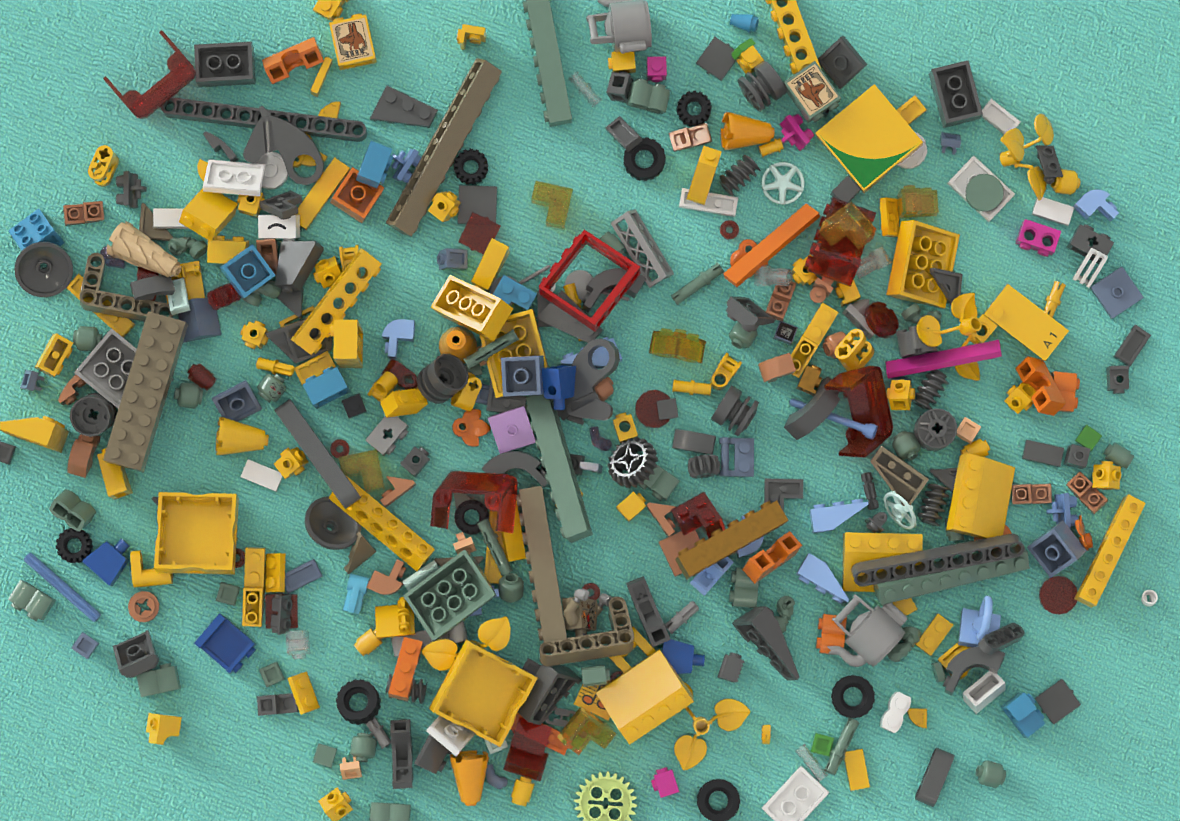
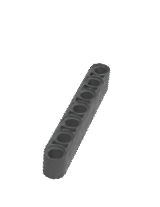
[274,399,361,509]

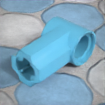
[343,573,370,614]

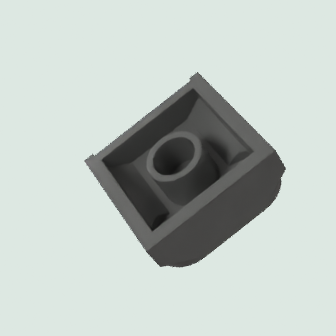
[726,296,776,332]
[113,630,159,678]

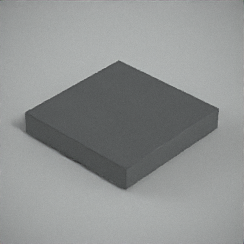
[818,36,868,89]
[458,185,497,225]

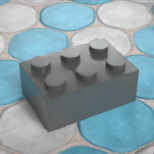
[194,42,256,87]
[929,60,983,128]

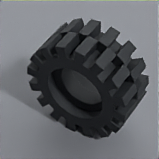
[677,90,711,127]
[454,149,488,185]
[454,500,489,535]
[56,528,93,563]

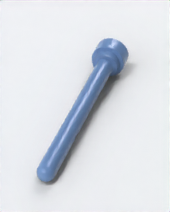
[789,399,878,440]

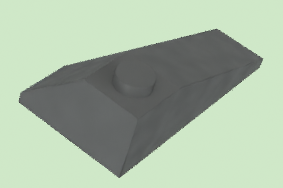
[732,606,800,680]

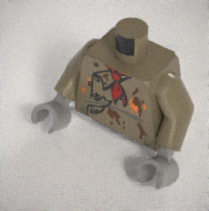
[562,589,613,637]

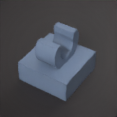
[940,132,961,155]
[20,370,45,391]
[72,632,99,659]

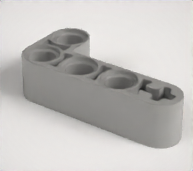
[391,621,468,657]

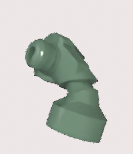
[168,237,208,259]
[243,280,281,307]
[901,303,942,324]
[774,596,795,633]
[887,627,921,662]

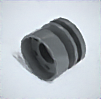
[737,60,787,112]
[417,354,468,404]
[711,385,759,436]
[70,392,117,437]
[913,408,957,451]

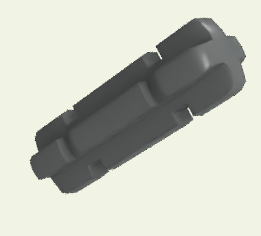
[861,472,879,510]

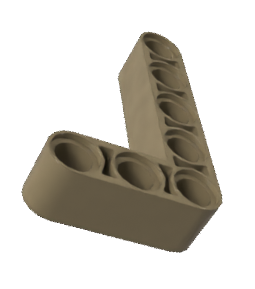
[80,253,173,322]
[540,597,634,666]

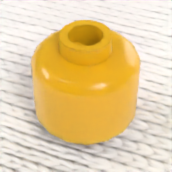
[1050,169,1080,195]

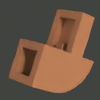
[758,353,796,383]
[67,434,100,478]
[366,559,406,595]

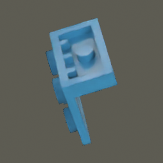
[9,209,65,251]

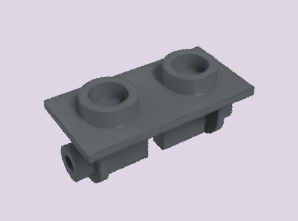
[1036,145,1063,184]
[865,512,887,533]
[270,593,292,635]

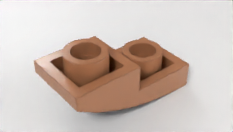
[63,201,104,225]
[766,277,797,321]
[58,375,86,405]
[1066,472,1108,514]
[1012,484,1052,504]

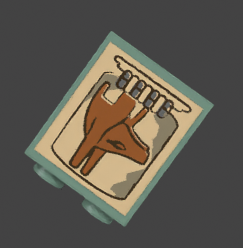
[783,61,841,123]

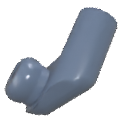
[486,764,508,789]

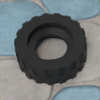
[623,137,666,181]
[831,675,875,718]
[336,679,381,725]
[697,779,740,821]

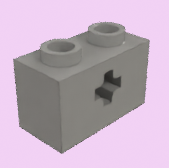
[365,416,409,456]

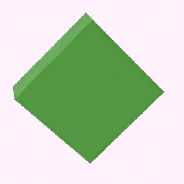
[732,38,756,60]
[1075,425,1102,452]
[810,733,834,757]

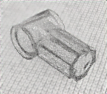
[851,246,892,279]
[754,265,792,286]

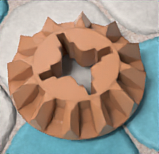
[128,591,160,622]

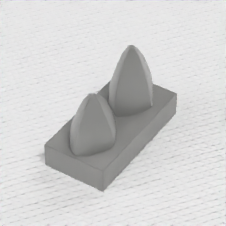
[842,299,881,339]

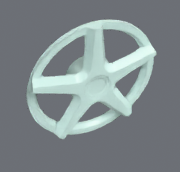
[762,162,804,204]
[884,491,917,529]

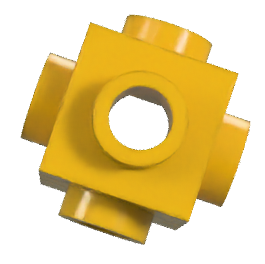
[428,191,461,222]
[237,193,266,218]
[791,255,822,286]
[313,256,342,289]
[240,320,269,350]
[887,379,915,410]
[1004,382,1036,414]
[274,447,309,479]
[1092,461,1121,490]
[318,788,353,821]

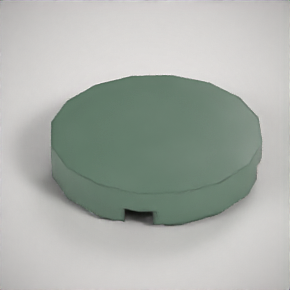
[965,174,1004,212]

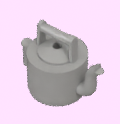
[586,0,652,54]
[827,594,908,667]

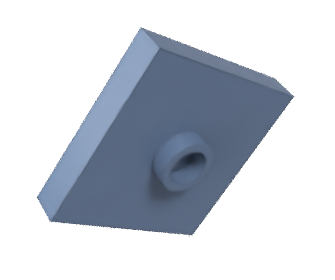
[1090,267,1144,319]

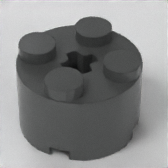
[896,326,938,358]

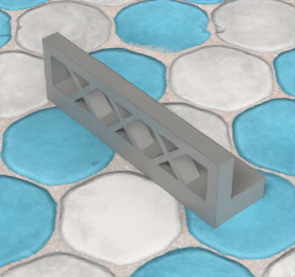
[611,209,674,288]

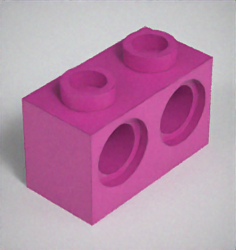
[1015,219,1061,257]

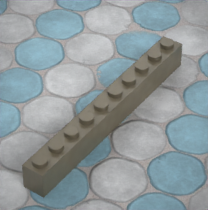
[386,58,502,237]

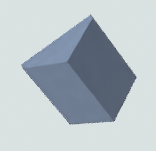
[178,298,221,343]
[212,380,262,422]

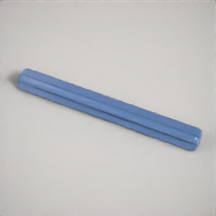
[24,553,101,622]

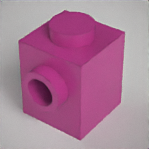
[647,56,667,82]
[651,767,679,798]

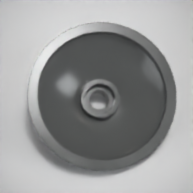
[14,242,73,297]
[304,496,362,550]

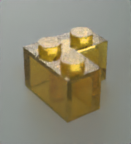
[531,181,573,229]
[897,185,939,218]
[819,201,876,249]
[649,328,706,363]
[339,449,385,493]
[557,706,616,755]

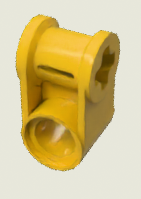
[339,245,361,283]
[710,352,742,390]
[367,371,398,405]
[451,372,482,412]

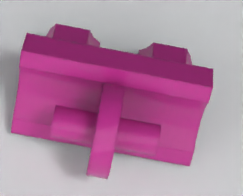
[779,114,814,151]

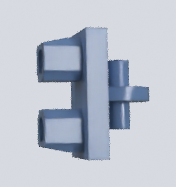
[391,149,422,183]
[1047,493,1078,528]

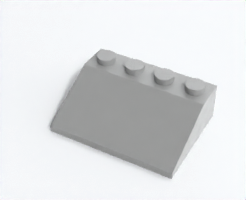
[74,328,174,409]

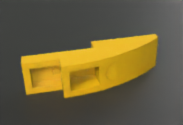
[791,302,839,378]
[242,547,266,627]

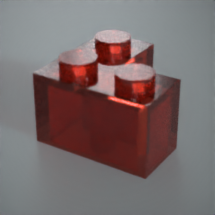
[671,492,725,539]

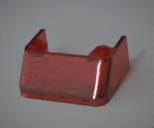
[103,30,196,119]
[824,366,893,458]
[430,471,518,533]

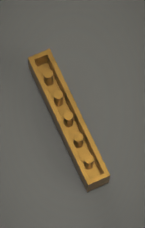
[675,500,789,579]

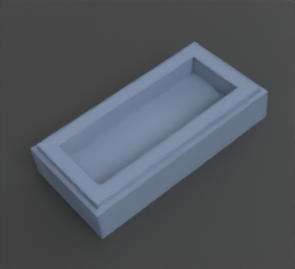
[285,559,323,594]

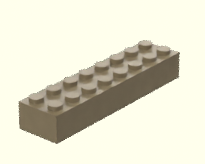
[103,311,188,473]
[516,486,567,642]

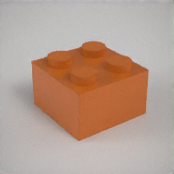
[330,167,384,223]

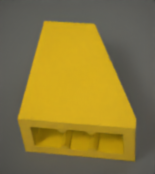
[686,146,722,205]
[471,238,510,293]
[97,448,133,499]

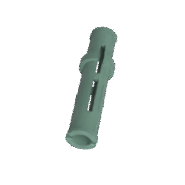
[671,263,724,305]
[464,329,519,369]
[477,518,513,576]
[824,718,859,775]

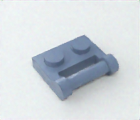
[719,437,754,477]

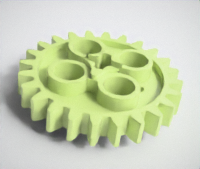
[574,771,637,821]

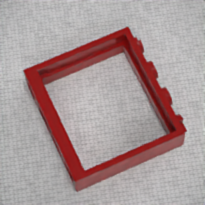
[539,229,641,332]

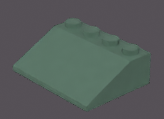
[403,549,497,642]

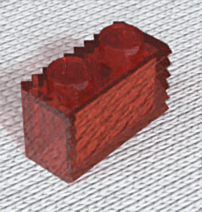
[503,742,549,781]

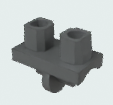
[116,171,147,208]

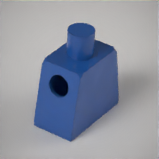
[542,365,576,410]
[82,538,130,586]
[662,639,705,674]

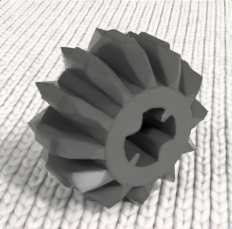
[688,454,720,478]

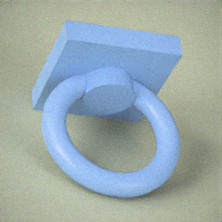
[958,596,1001,647]

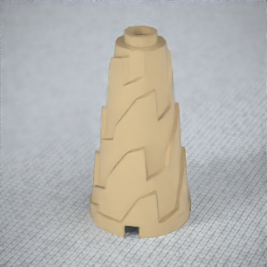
[107,221,181,277]

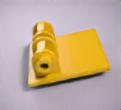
[166,261,205,304]
[375,597,415,638]

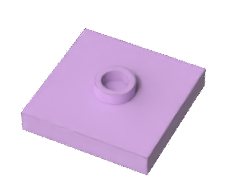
[488,405,536,454]

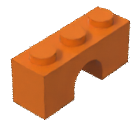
[262,37,324,84]
[1015,356,1066,416]
[742,531,802,584]
[388,637,423,702]

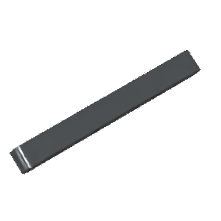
[851,534,1025,586]

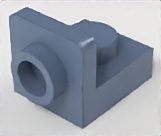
[437,248,468,270]

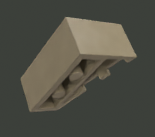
[870,445,929,506]

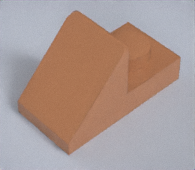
[256,239,278,275]
[380,476,416,508]
[646,502,676,537]

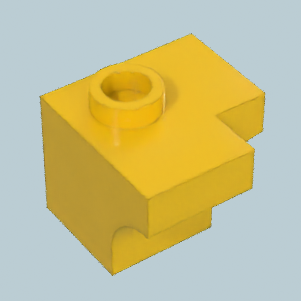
[146,713,182,745]

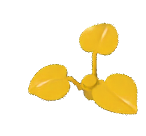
[1000,114,1054,201]
[916,293,982,381]
[422,616,511,671]
[674,682,750,770]

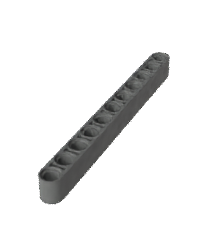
[160,97,367,142]

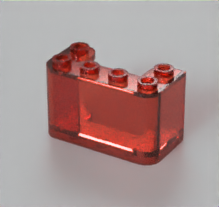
[805,197,876,287]

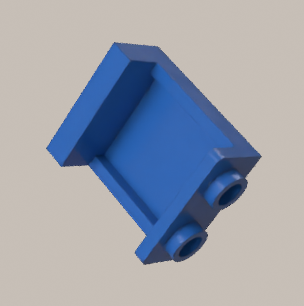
[194,614,256,674]

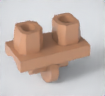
[810,272,836,303]

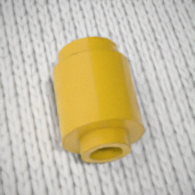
[960,438,990,457]
[354,628,383,656]
[511,776,535,806]

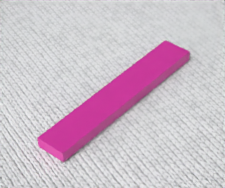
[886,340,1002,379]

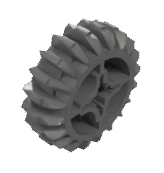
[607,437,658,488]

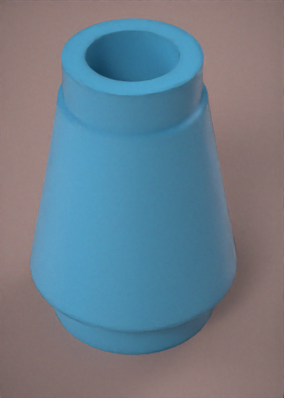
[730,14,759,33]

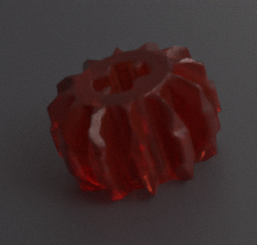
[207,283,241,310]

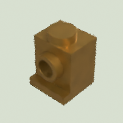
[796,365,822,396]

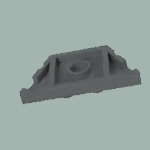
[265,313,333,363]

